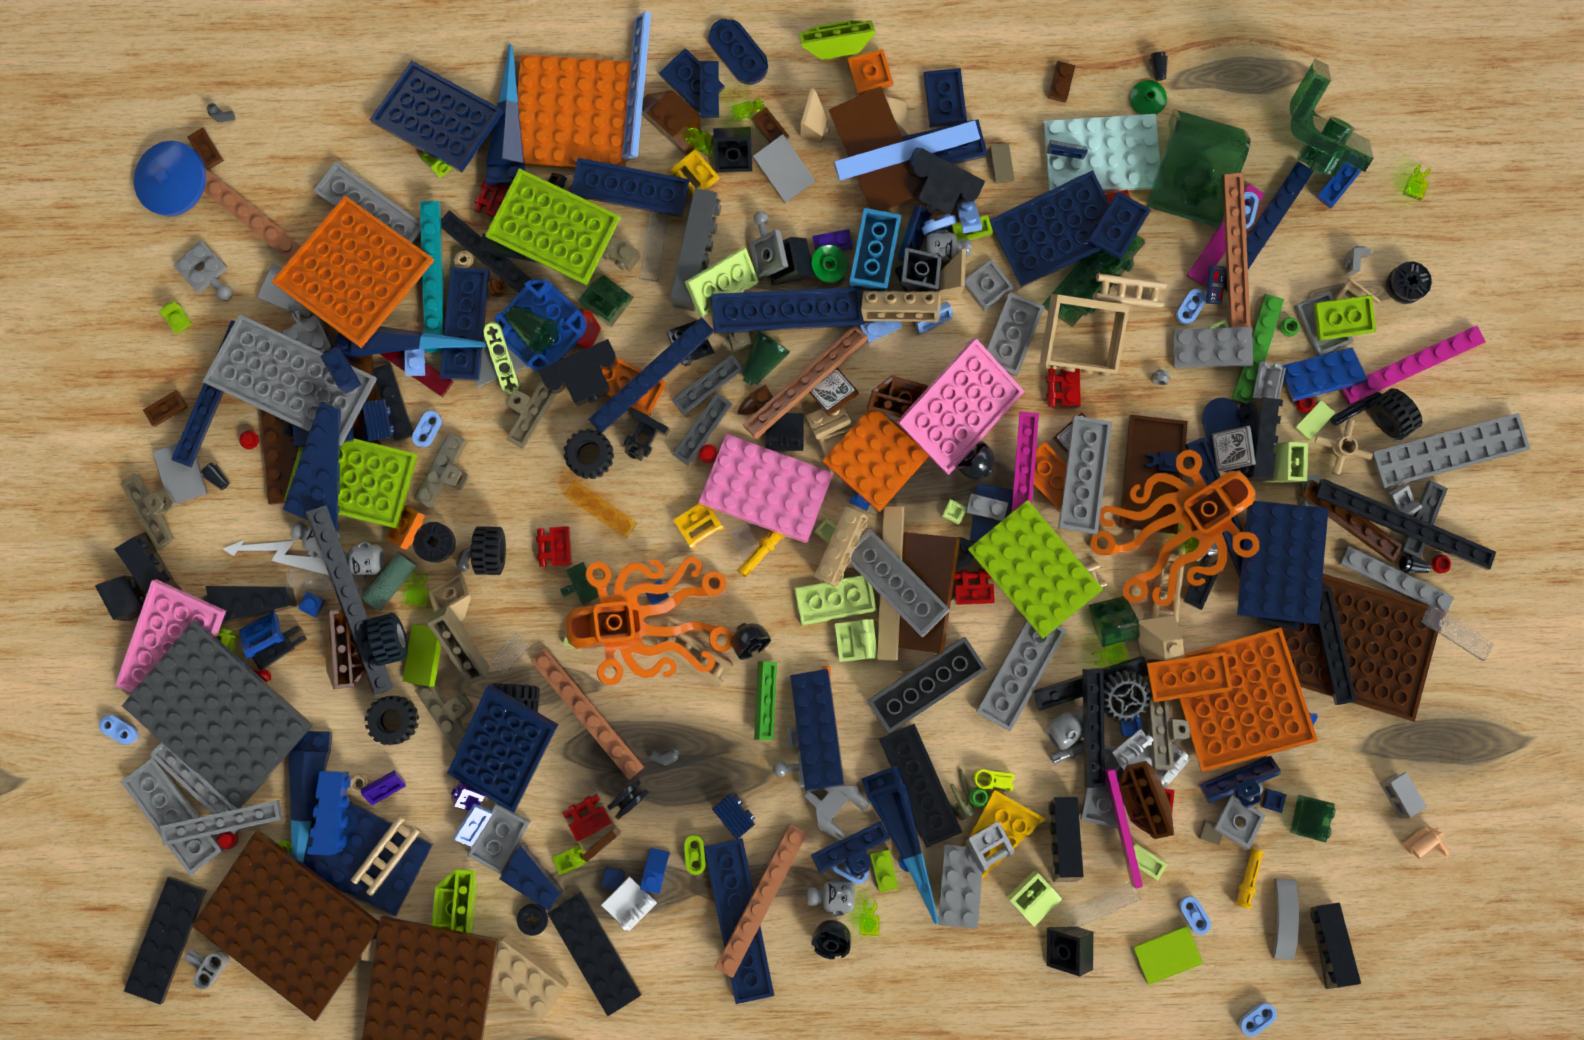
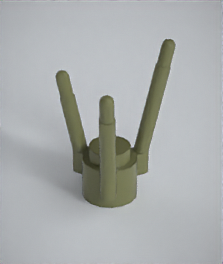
[949,769,974,820]

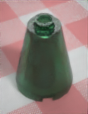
[506,306,559,354]
[742,331,790,386]

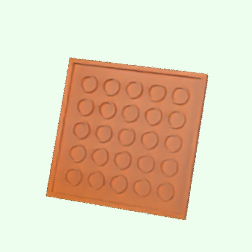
[517,55,631,169]
[271,196,434,348]
[1172,627,1318,772]

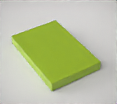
[1313,294,1376,341]
[402,624,441,687]
[1132,925,1203,985]

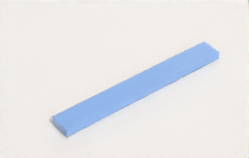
[622,11,651,161]
[833,121,980,181]

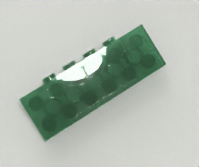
[1042,235,1145,327]

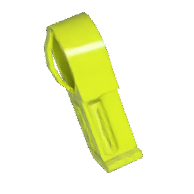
[973,769,1014,791]

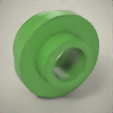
[1280,317,1300,337]
[969,788,988,807]

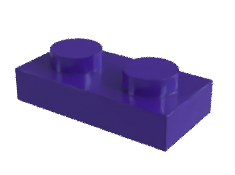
[812,229,853,251]
[360,770,406,805]

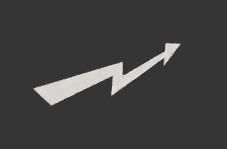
[223,540,329,575]

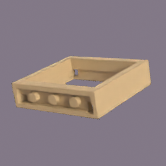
[1040,294,1130,377]

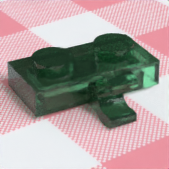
[560,562,599,605]

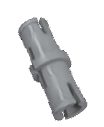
[1050,739,1084,765]

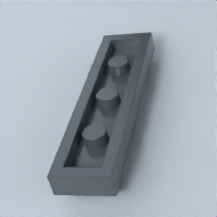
[672,354,744,416]
[672,393,732,466]
[1401,481,1448,558]

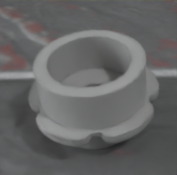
[1152,370,1171,385]

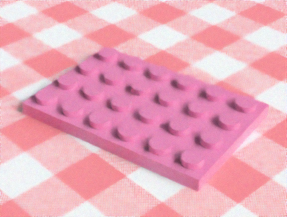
[897,338,1024,475]
[699,434,833,544]
[115,579,226,693]

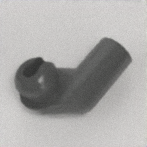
[207,103,235,122]
[456,547,471,572]
[650,748,679,765]

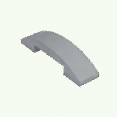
[1273,878,1299,960]

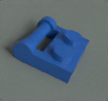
[239,611,284,659]

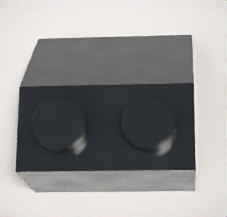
[713,127,753,173]
[767,237,814,286]
[901,248,942,292]
[95,575,146,621]
[1047,927,1094,977]

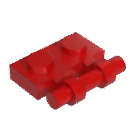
[473,178,510,217]
[1046,368,1081,407]
[536,526,572,567]
[954,569,995,605]
[562,794,613,842]

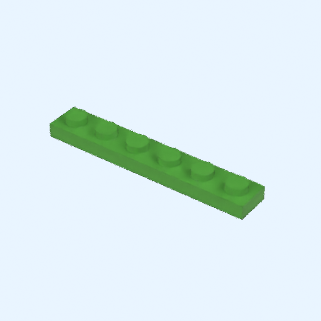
[1231,294,1284,404]

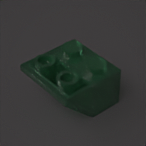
[578,275,634,327]
[1088,596,1140,647]
[1290,795,1336,843]

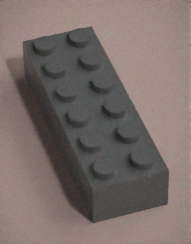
[670,188,721,311]
[866,637,987,734]

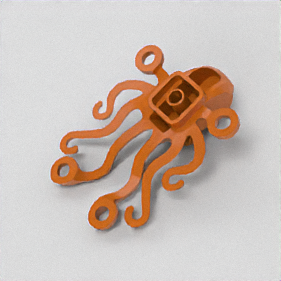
[1090,450,1259,606]
[565,556,733,685]

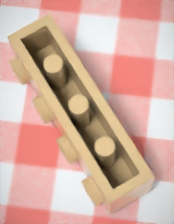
[861,290,941,322]
[814,506,868,588]

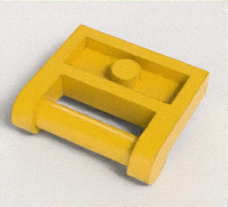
[670,149,719,198]
[673,504,724,549]

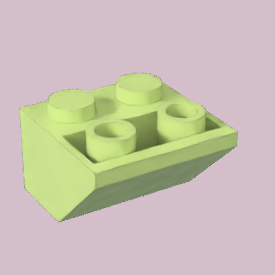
[1263,442,1308,484]
[1007,870,1062,927]

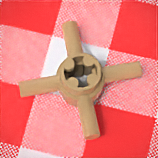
[1314,419,1373,476]

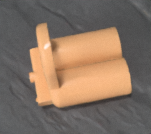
[1402,826,1449,859]

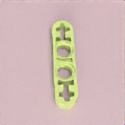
[484,322,519,395]

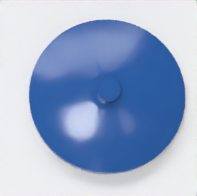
[134,141,206,217]

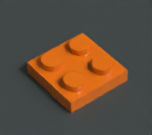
[847,49,893,96]
[385,505,425,550]

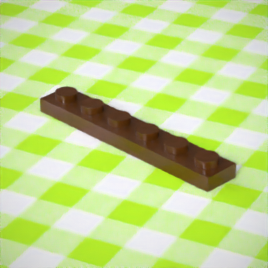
[1300,479,1403,562]

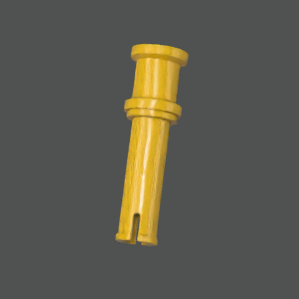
[737,530,785,578]
[1234,848,1264,910]

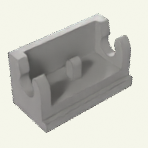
[1253,361,1286,400]
[1380,772,1427,818]

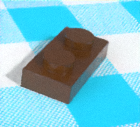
[1048,61,1076,103]
[752,107,789,143]
[187,128,224,170]
[143,390,188,427]

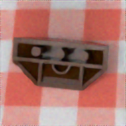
[642,91,701,156]
[867,375,928,418]
[324,610,365,689]
[1118,761,1174,839]

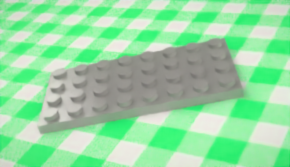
[202,314,377,447]

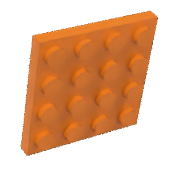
[822,409,929,512]

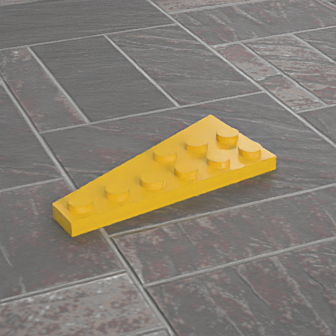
[938,790,1046,895]

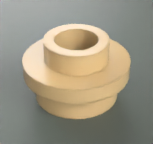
[454,251,474,268]
[350,774,369,794]

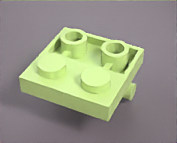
[835,619,878,662]

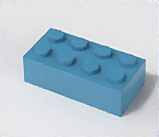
[849,208,901,291]

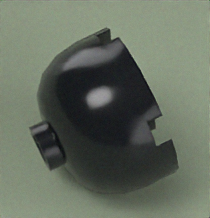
[956,441,995,479]
[732,623,771,660]
[811,920,852,960]

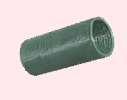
[361,551,417,611]

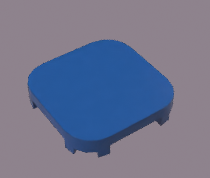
[494,279,587,371]

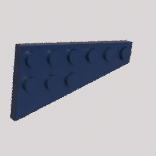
[283,402,341,532]

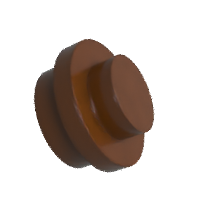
[487,278,506,297]

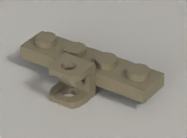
[506,380,557,450]
[414,432,469,509]
[121,473,175,549]
[415,683,473,752]
[1147,691,1190,771]

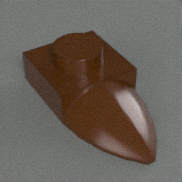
[738,384,773,415]

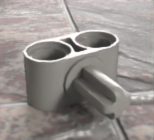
[184,950,229,989]

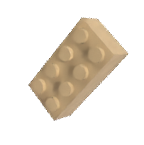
[492,936,569,1021]

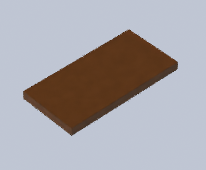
[829,86,920,211]
[1119,415,1188,535]
[898,532,960,654]

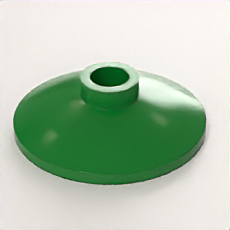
[1130,80,1167,115]
[811,245,848,283]

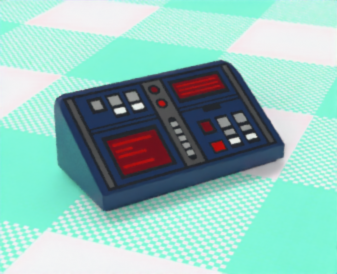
[1047,140,1088,160]
[1206,265,1226,305]

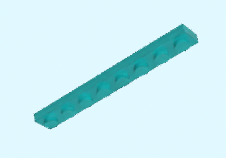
[420,201,445,353]

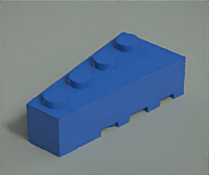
[307,770,351,855]

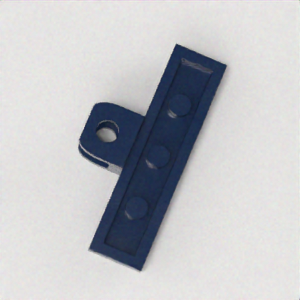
[1199,756,1281,808]
[811,821,890,877]

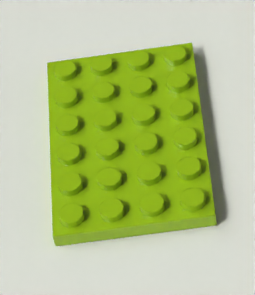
[485,168,621,286]
[284,439,418,529]
[968,500,1104,639]

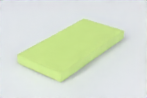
[685,248,759,317]
[794,575,877,626]

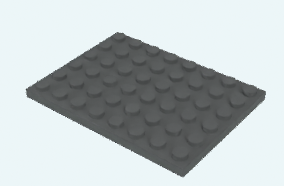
[122,620,313,809]

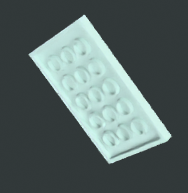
[1043,114,1162,192]

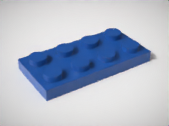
[1282,347,1367,402]

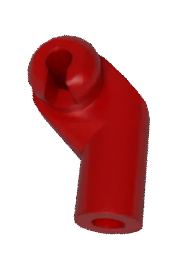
[253,669,272,683]

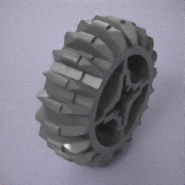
[1103,670,1151,723]

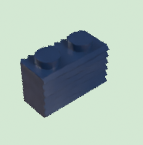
[320,347,362,394]
[360,400,394,442]
[712,793,755,840]

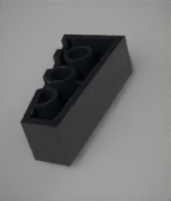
[1239,397,1283,482]
[114,532,182,596]
[206,586,297,624]
[1048,797,1084,882]
[1310,902,1361,989]

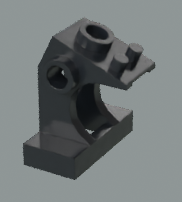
[623,410,670,461]

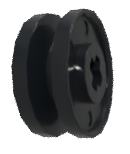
[1386,261,1432,304]
[412,522,456,563]
[607,779,650,820]

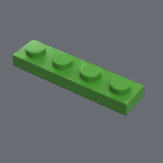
[754,661,777,740]

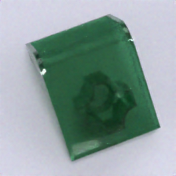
[1289,59,1374,177]
[1146,109,1251,228]

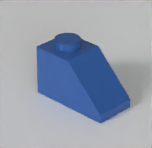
[640,848,670,894]

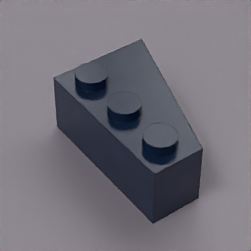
[499,842,563,911]

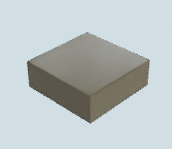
[1199,820,1222,845]

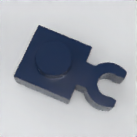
[1144,451,1179,473]

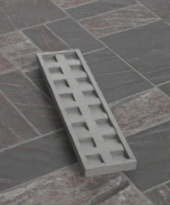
[1372,413,1530,489]

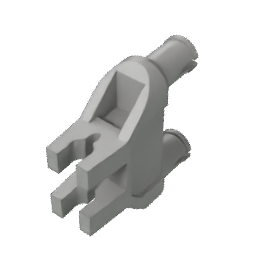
[804,786,871,842]

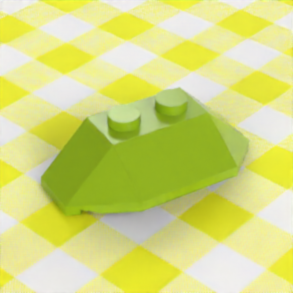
[798,20,875,60]
[432,869,478,934]

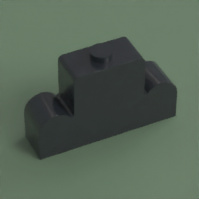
[908,147,985,214]
[538,339,618,406]

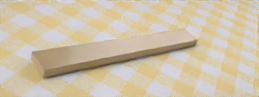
[877,507,904,661]

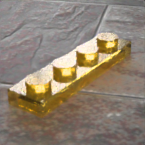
[564,480,638,539]

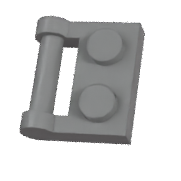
[965,821,1014,872]

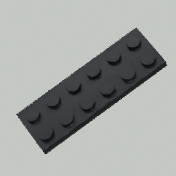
[879,723,962,848]
[124,876,207,1005]
[547,892,642,1017]

